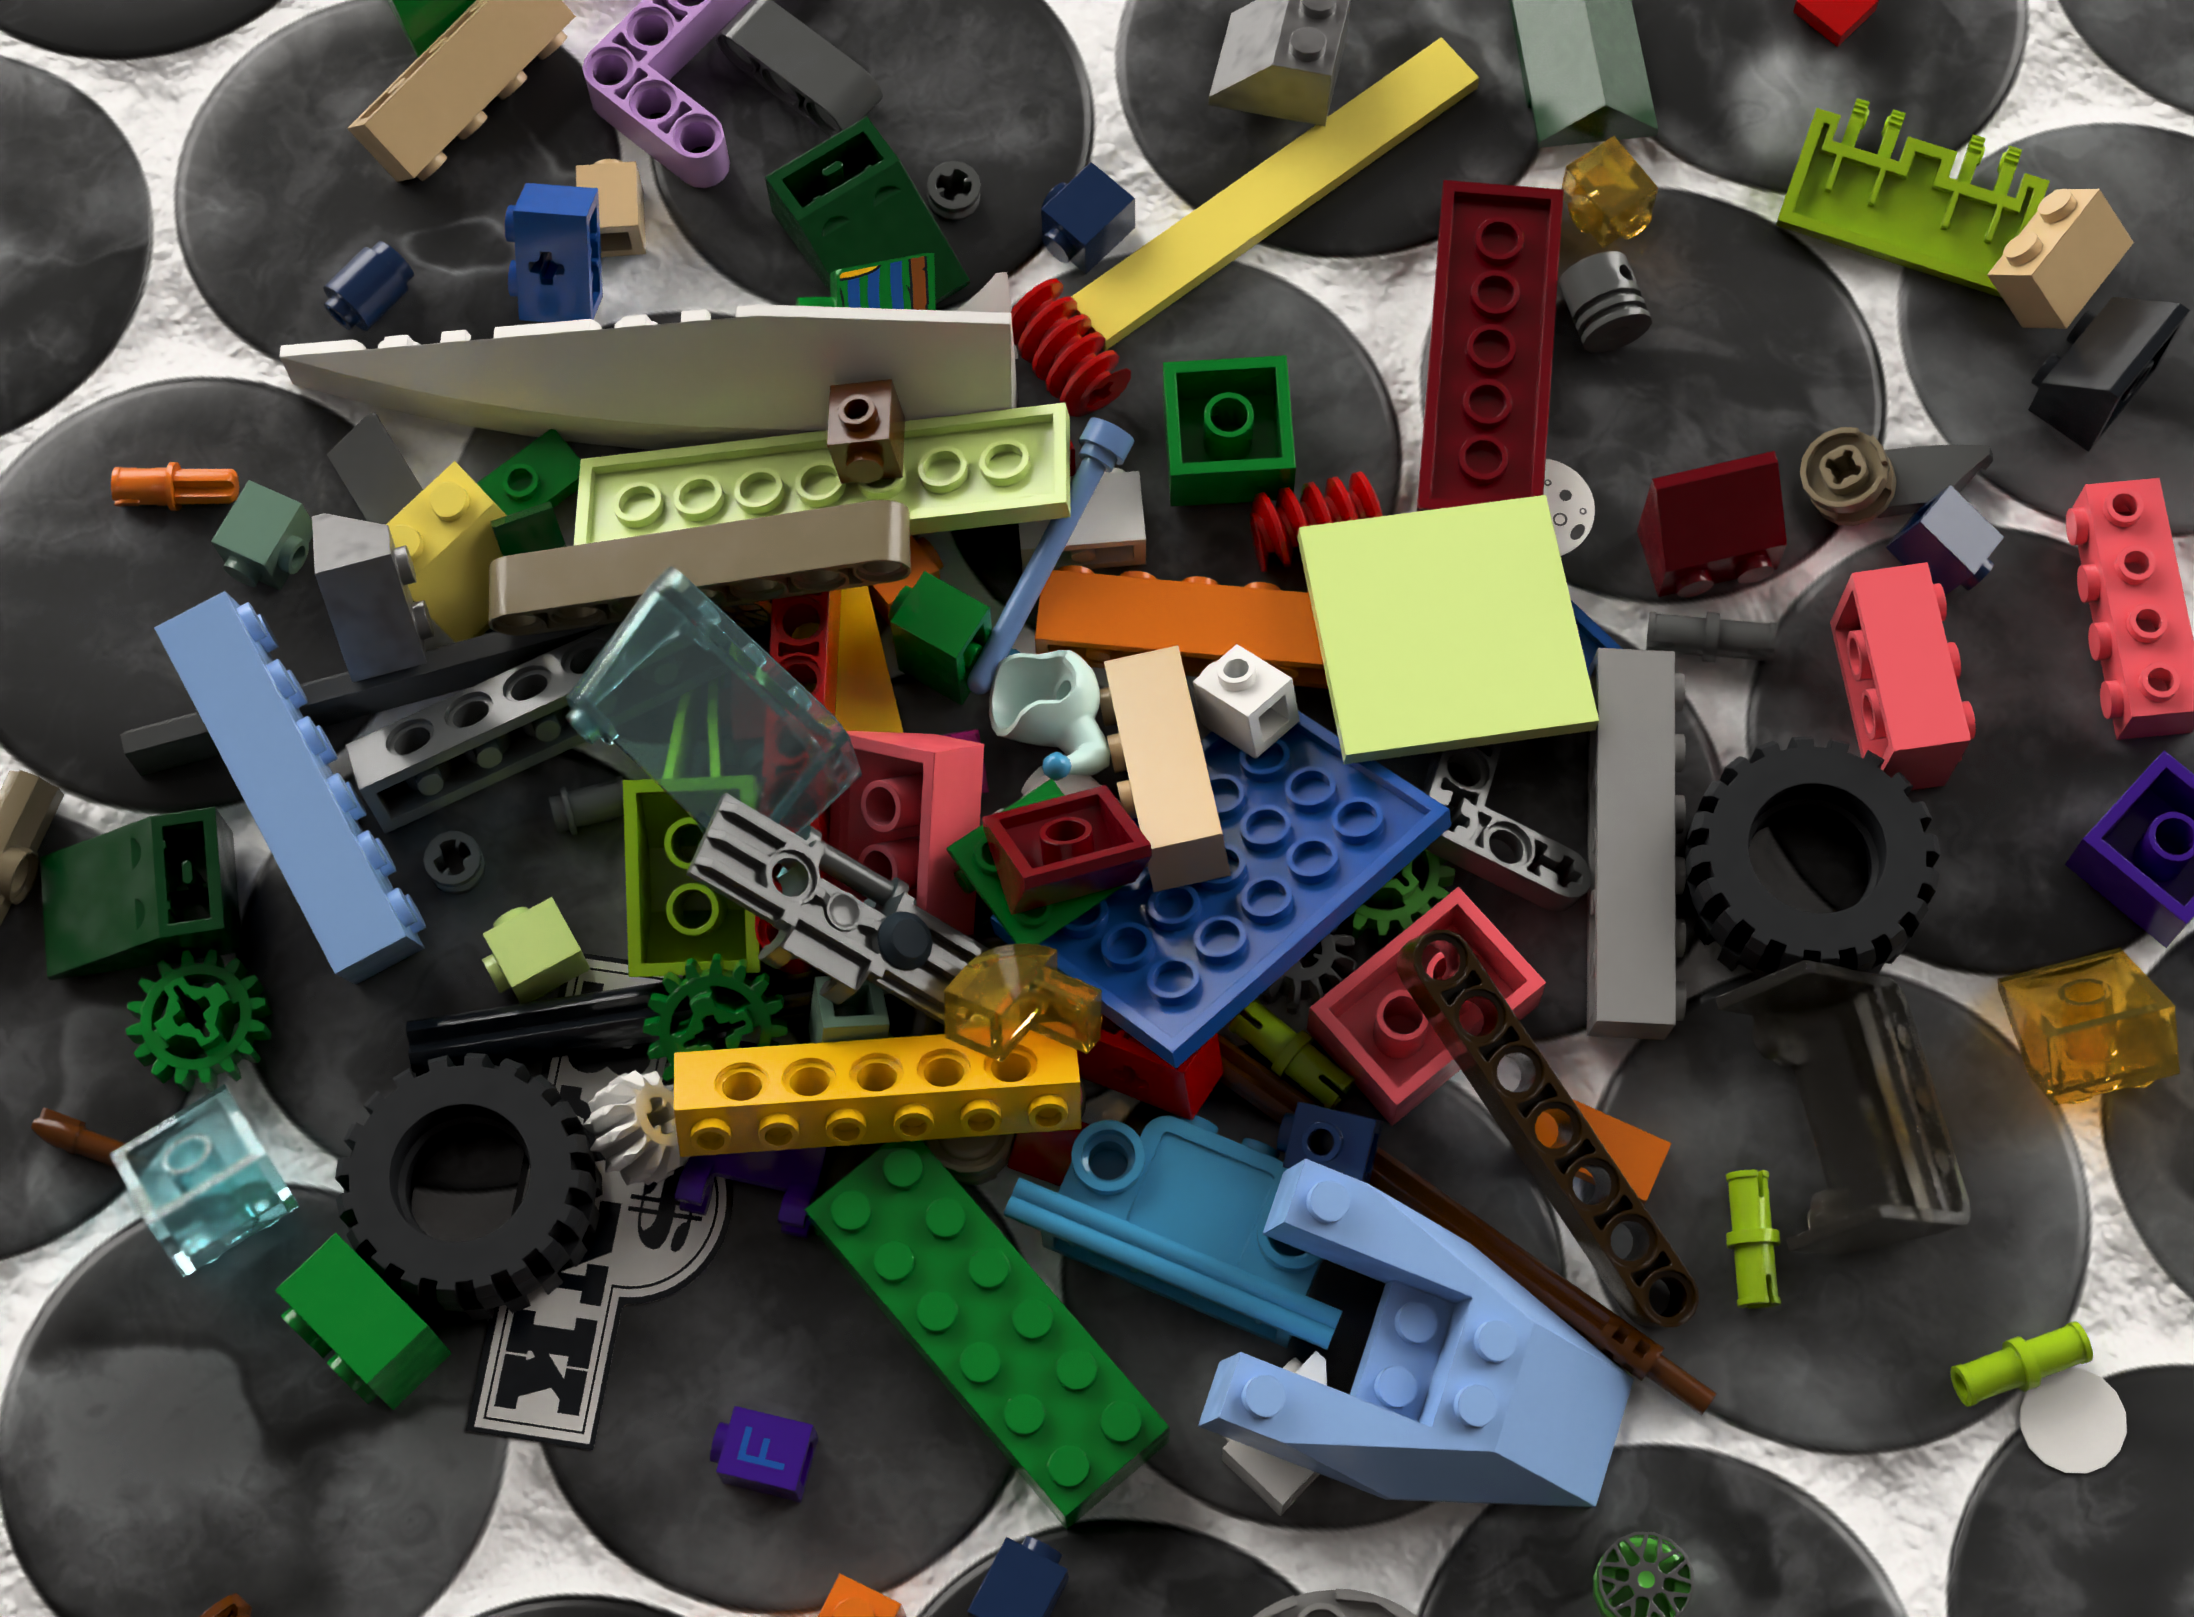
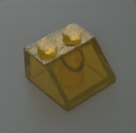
[1997,948,2180,1106]

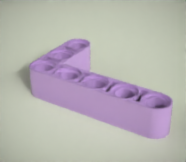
[582,0,750,188]

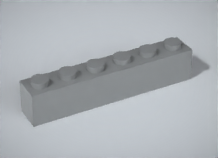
[1587,648,1686,1040]

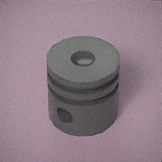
[1558,251,1653,353]

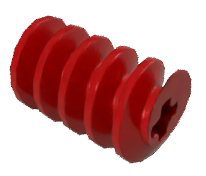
[1010,278,1131,417]
[1250,471,1383,572]

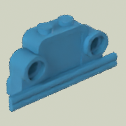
[1004,1115,1343,1350]

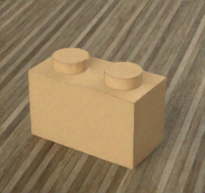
[1987,189,2134,329]

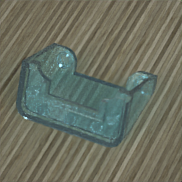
[565,567,862,846]

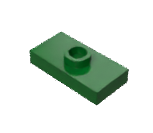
[477,429,581,515]

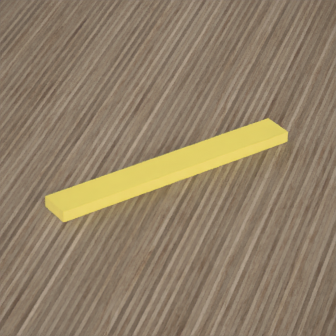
[1071,37,1479,351]

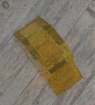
[944,943,1102,1062]

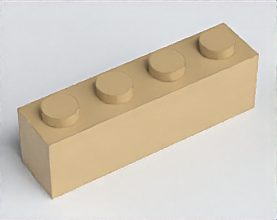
[347,0,576,182]
[1100,645,1231,892]

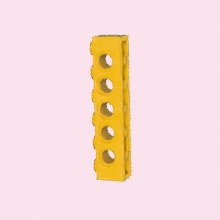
[674,1025,1082,1157]

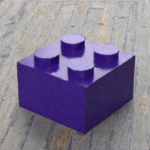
[2065,750,2194,948]

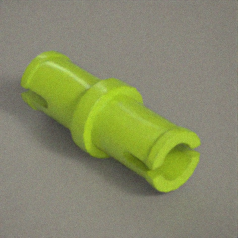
[1229,998,1355,1109]
[1725,1169,1781,1309]
[1950,1321,2093,1407]

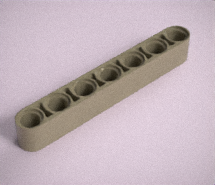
[489,500,911,636]

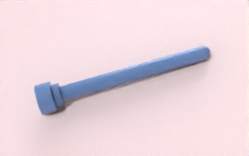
[967,417,1135,695]

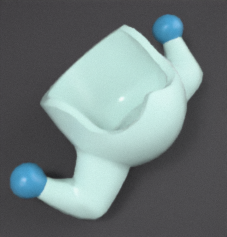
[989,649,1110,781]

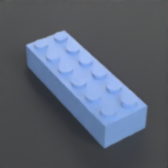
[154,591,426,984]

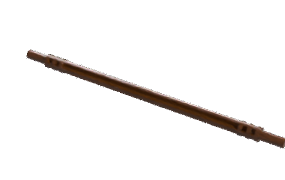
[1217,1033,1717,1416]

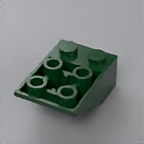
[765,116,970,304]
[40,807,242,980]

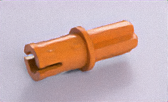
[111,462,240,511]

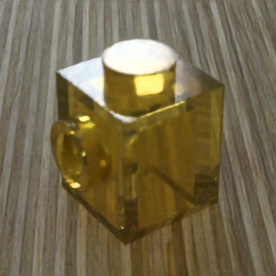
[1561,136,1658,248]

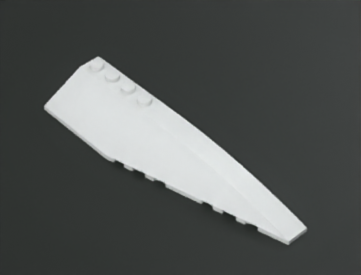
[279,304,1018,450]

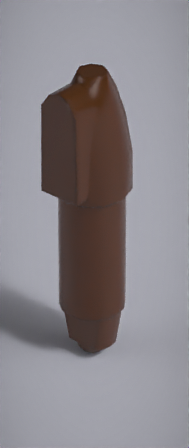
[31,1107,149,1173]

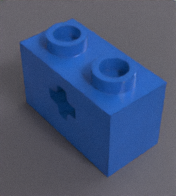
[505,183,603,322]

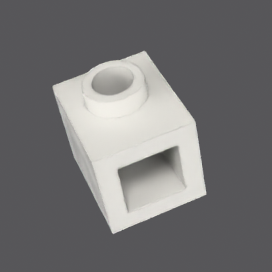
[1193,644,1300,759]

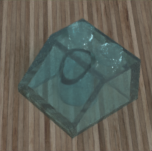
[109,1084,299,1278]

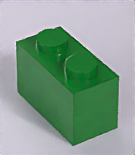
[888,571,992,705]

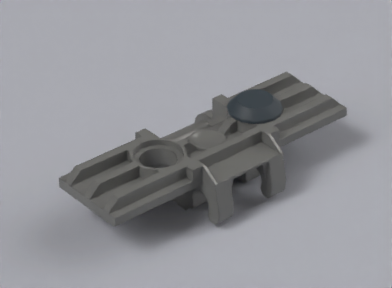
[686,793,990,1031]

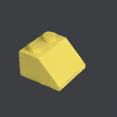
[386,461,507,643]

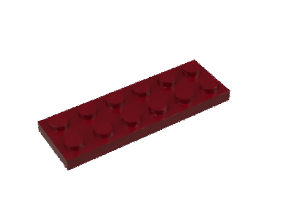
[1416,180,1564,512]

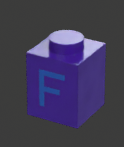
[710,1406,819,1502]

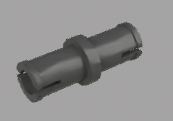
[1646,612,1777,663]

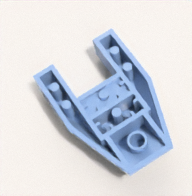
[1198,1159,1634,1508]

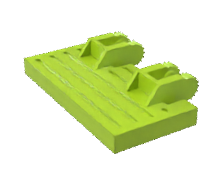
[1776,98,2050,298]

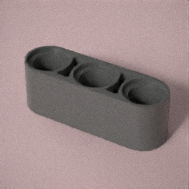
[716,0,883,137]

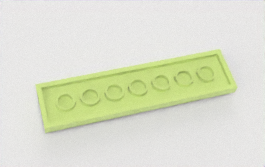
[574,402,1071,545]

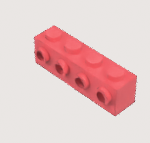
[2066,478,2194,740]

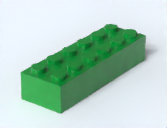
[805,1140,1170,1529]

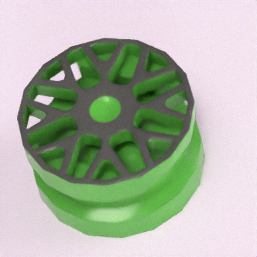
[1592,1532,1694,1617]

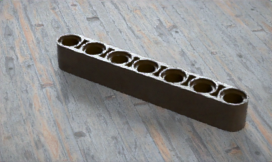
[1397,930,1699,1327]

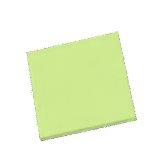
[1297,495,1599,764]

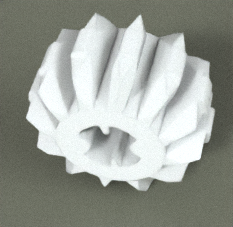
[583,1070,691,1185]

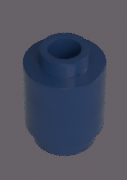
[323,241,414,331]

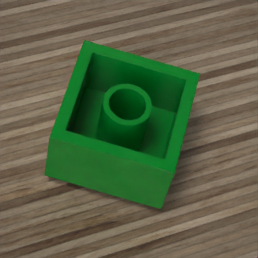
[1163,355,1296,507]
[275,1232,452,1410]

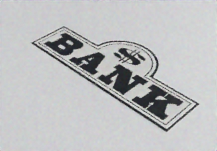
[466,953,733,1450]

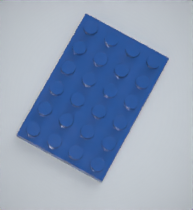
[990,711,1451,1068]

